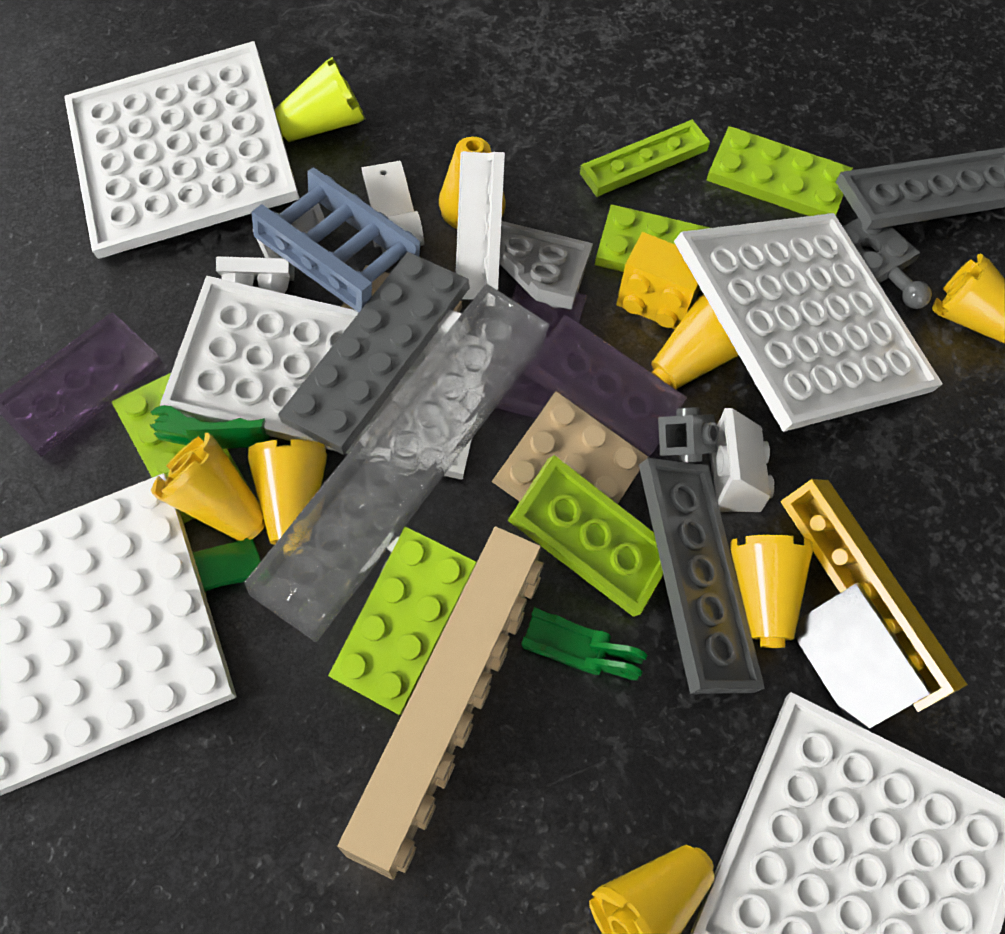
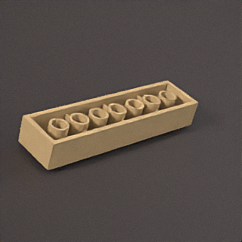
[337,526,544,880]

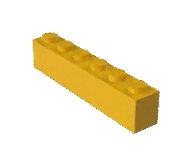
[780,479,968,712]

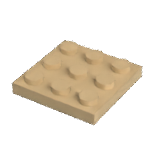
[492,392,648,504]

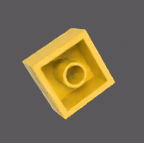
[616,232,700,329]

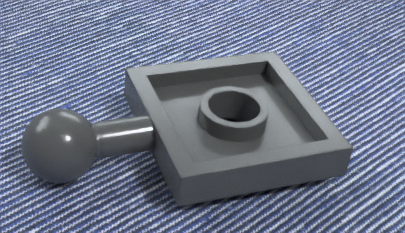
[843,218,932,309]

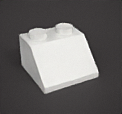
[709,408,774,512]

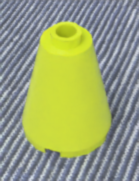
[275,57,366,142]

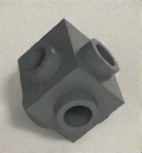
[658,407,719,462]

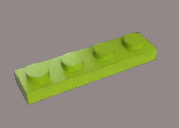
[580,119,710,197]

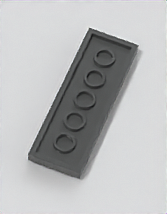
[836,147,1005,230]
[278,252,470,455]
[639,458,765,694]

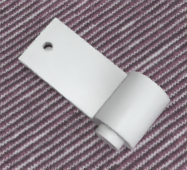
[361,161,424,253]

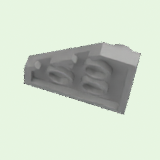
[499,221,593,309]

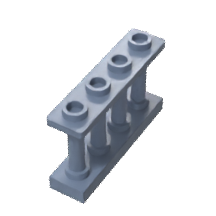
[251,167,420,313]

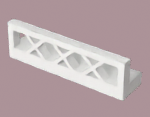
[456,151,505,303]

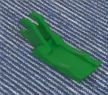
[150,405,270,449]
[192,539,266,592]
[521,607,647,680]

